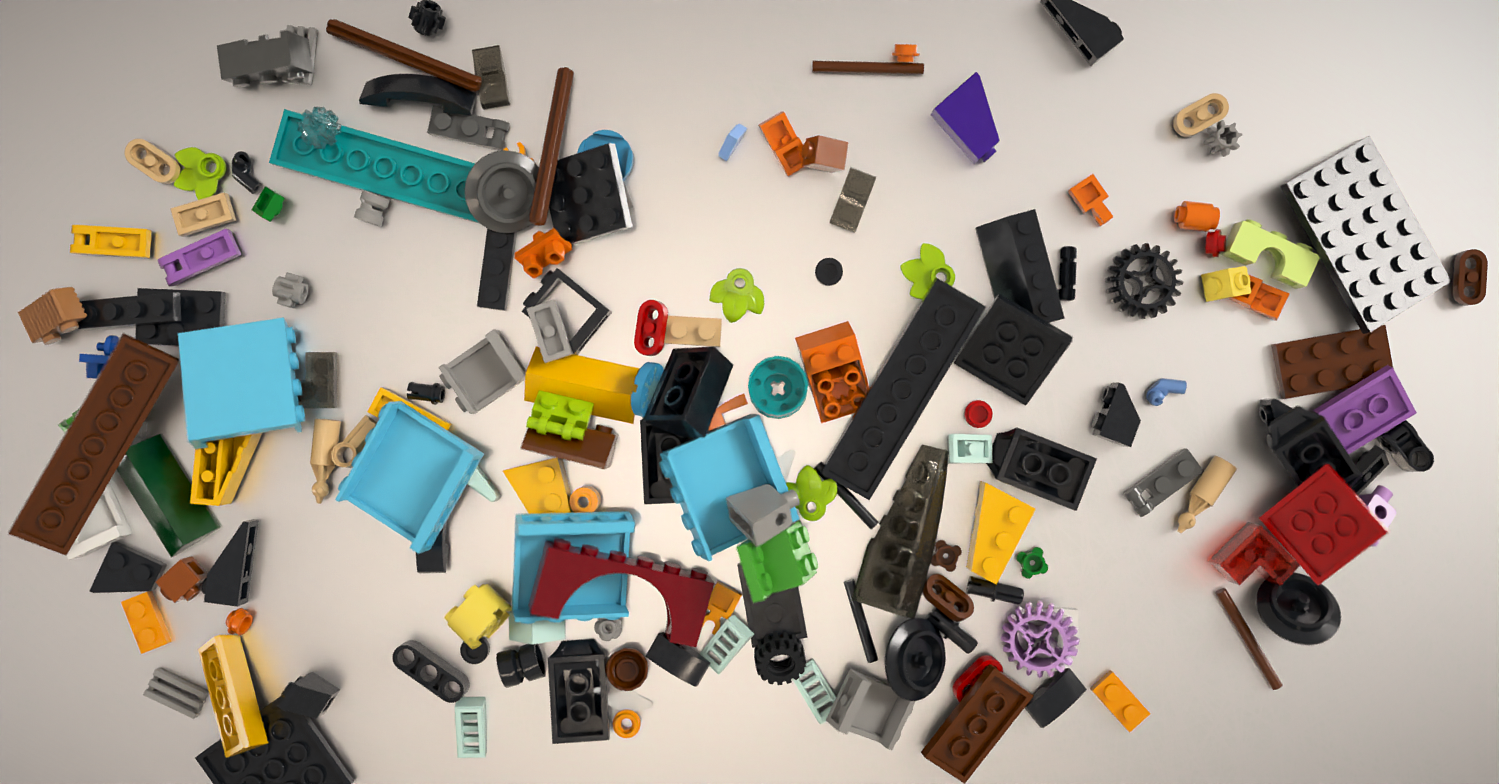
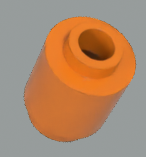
[1174,201,1220,232]

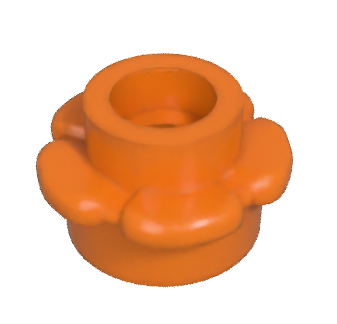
[892,44,920,62]
[225,608,253,635]

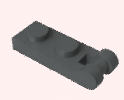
[427,106,510,151]
[1124,448,1204,517]

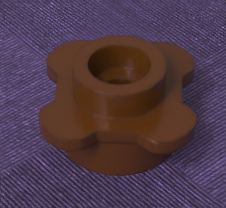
[930,540,962,572]

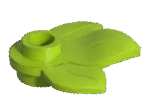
[174,147,226,200]
[900,243,955,299]
[709,268,764,323]
[786,465,837,521]

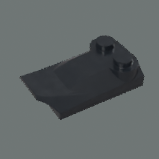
[1270,406,1361,487]
[640,418,694,505]
[985,427,1097,511]
[548,639,611,744]

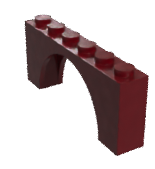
[528,538,714,647]

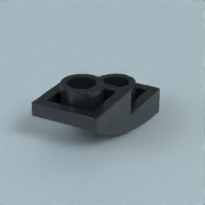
[416,519,449,573]
[645,632,711,687]
[1025,668,1087,728]

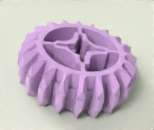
[1001,601,1079,678]

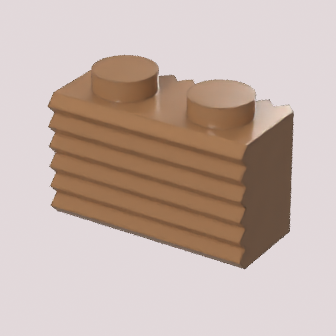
[18,287,87,345]

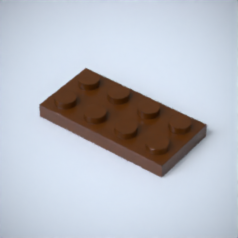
[1271,325,1394,399]
[921,664,1033,784]

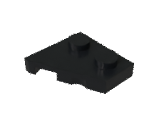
[89,541,167,593]

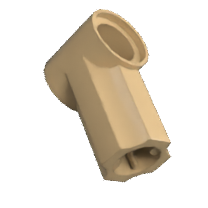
[331,415,377,468]

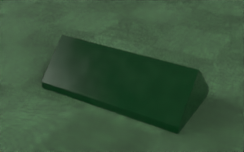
[116,434,221,558]

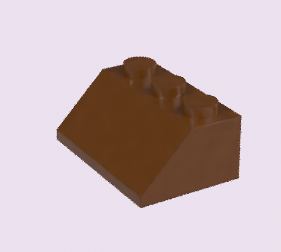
[520,424,618,470]

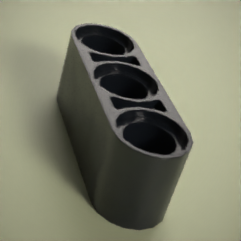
[392,640,470,703]

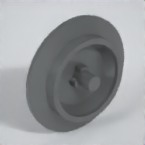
[465,150,539,233]

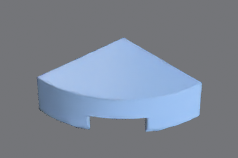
[718,123,747,161]

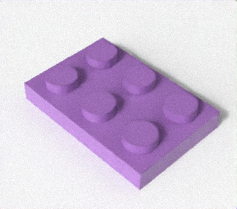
[1313,365,1417,454]

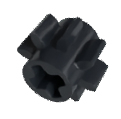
[408,0,446,36]

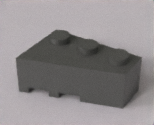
[217,30,314,87]

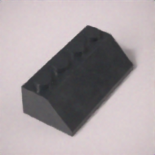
[975,209,1065,323]

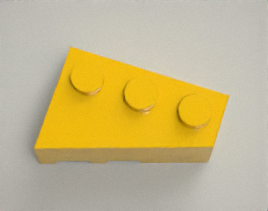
[190,432,263,506]
[503,458,574,514]
[966,481,1036,585]

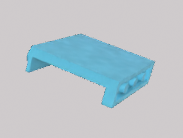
[178,318,305,449]
[335,401,484,554]
[660,414,800,561]
[512,511,635,624]

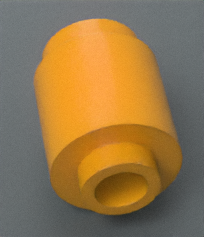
[569,486,601,513]

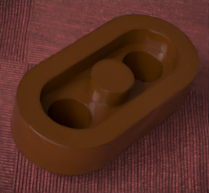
[1453,249,1488,306]
[922,574,974,622]

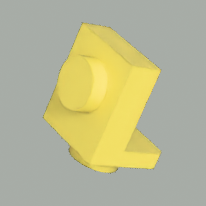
[1201,266,1251,302]

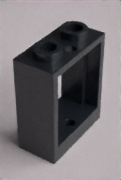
[521,268,612,355]

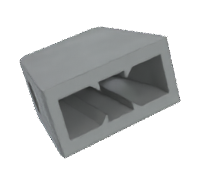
[726,484,800,547]

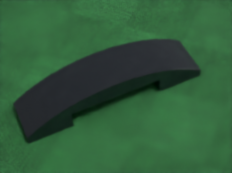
[359,74,477,116]

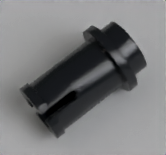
[407,382,445,405]

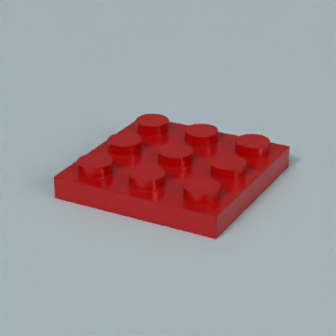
[1259,464,1391,585]

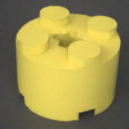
[444,584,512,649]

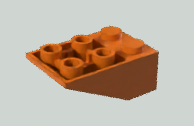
[795,321,869,423]

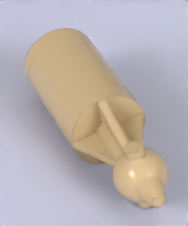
[310,419,341,504]
[1178,456,1237,533]

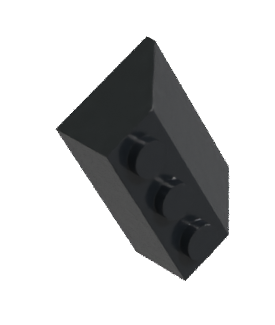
[643,347,733,438]

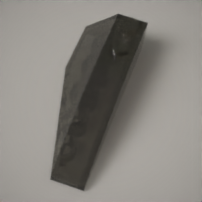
[851,445,949,618]

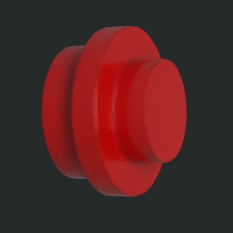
[1206,229,1226,257]
[964,400,993,428]

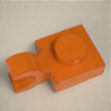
[1068,174,1113,226]

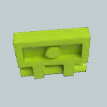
[526,390,594,440]

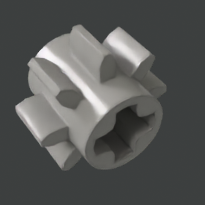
[1204,120,1243,157]
[272,272,308,308]

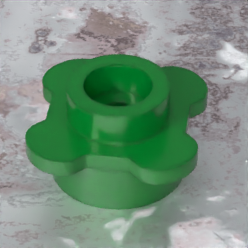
[1016,547,1048,579]

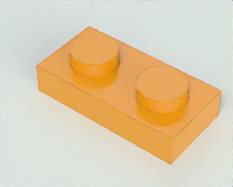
[121,591,172,654]
[1090,670,1150,732]

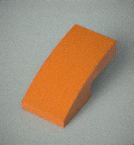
[758,111,804,176]
[1229,274,1290,321]
[708,393,748,431]

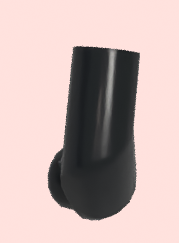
[232,151,262,194]

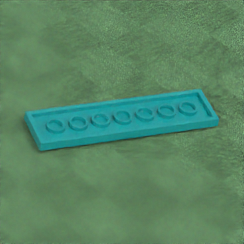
[269,109,480,224]

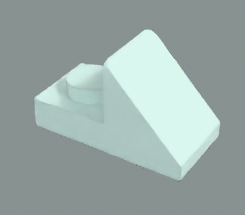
[947,434,993,464]

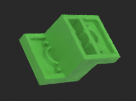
[736,520,818,603]

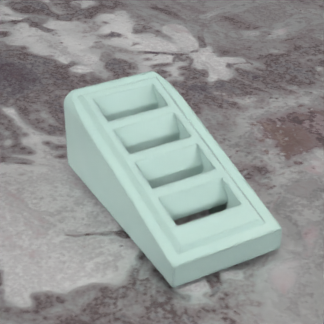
[467,466,501,502]
[700,615,754,675]
[793,658,837,724]
[454,697,486,758]

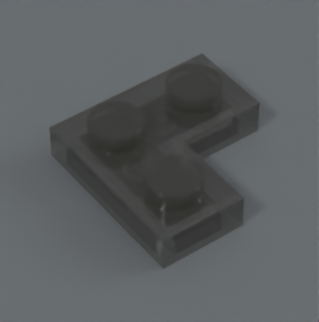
[298,352,337,408]

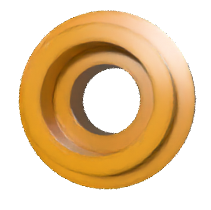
[612,709,641,738]

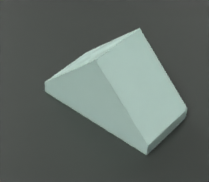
[509,611,565,645]

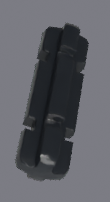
[1059,246,1077,301]

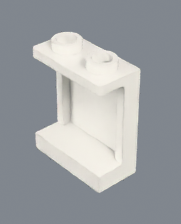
[67,483,133,560]

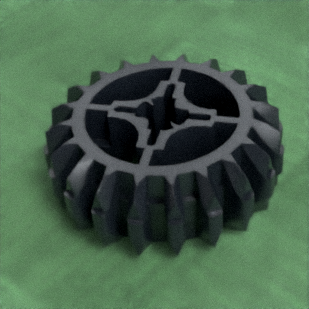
[1105,243,1183,319]

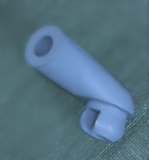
[1146,378,1187,406]

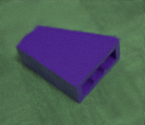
[930,72,1000,164]

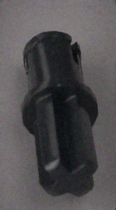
[966,576,1024,605]
[925,607,978,654]

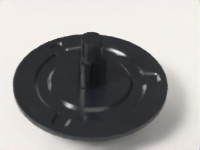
[1256,572,1341,645]
[885,618,946,701]

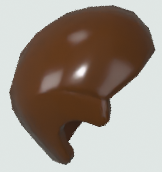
[605,648,648,691]

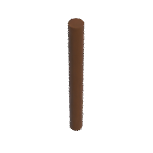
[812,61,924,74]
[1216,588,1283,690]

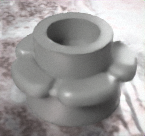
[594,618,622,641]

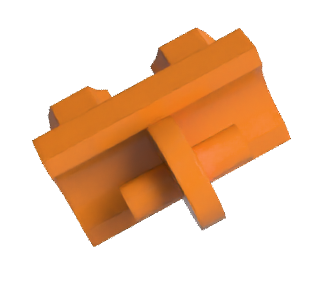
[515,228,572,278]

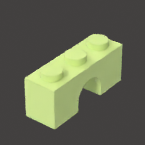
[1220,219,1320,289]

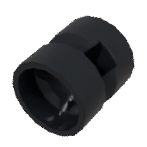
[496,644,546,688]

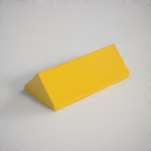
[524,346,640,424]
[198,635,268,758]

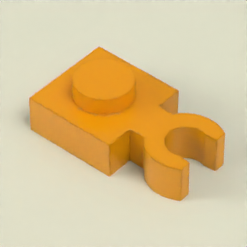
[702,581,742,635]

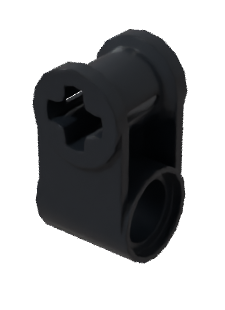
[1377,420,1434,472]

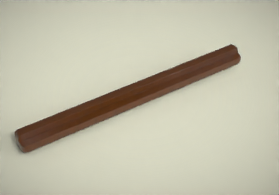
[326,19,482,92]
[529,67,574,226]

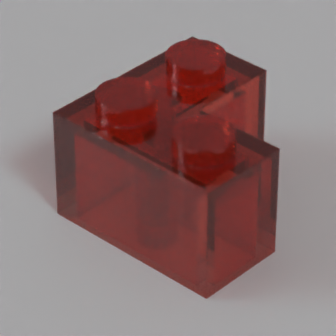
[1209,522,1300,585]

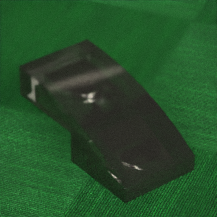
[472,45,510,110]
[829,167,876,233]

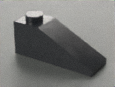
[1040,0,1124,66]
[202,519,259,607]

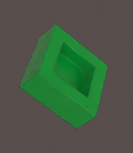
[251,186,285,222]

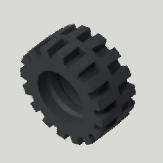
[754,631,806,685]

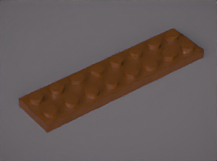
[8,333,179,555]

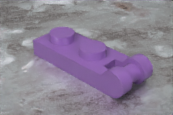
[157,228,241,287]

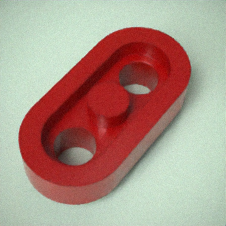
[634,300,668,356]
[953,655,1003,702]

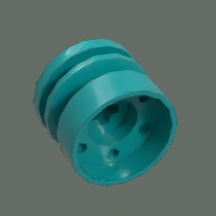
[748,356,808,419]

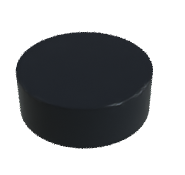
[815,258,843,286]
[460,637,490,664]

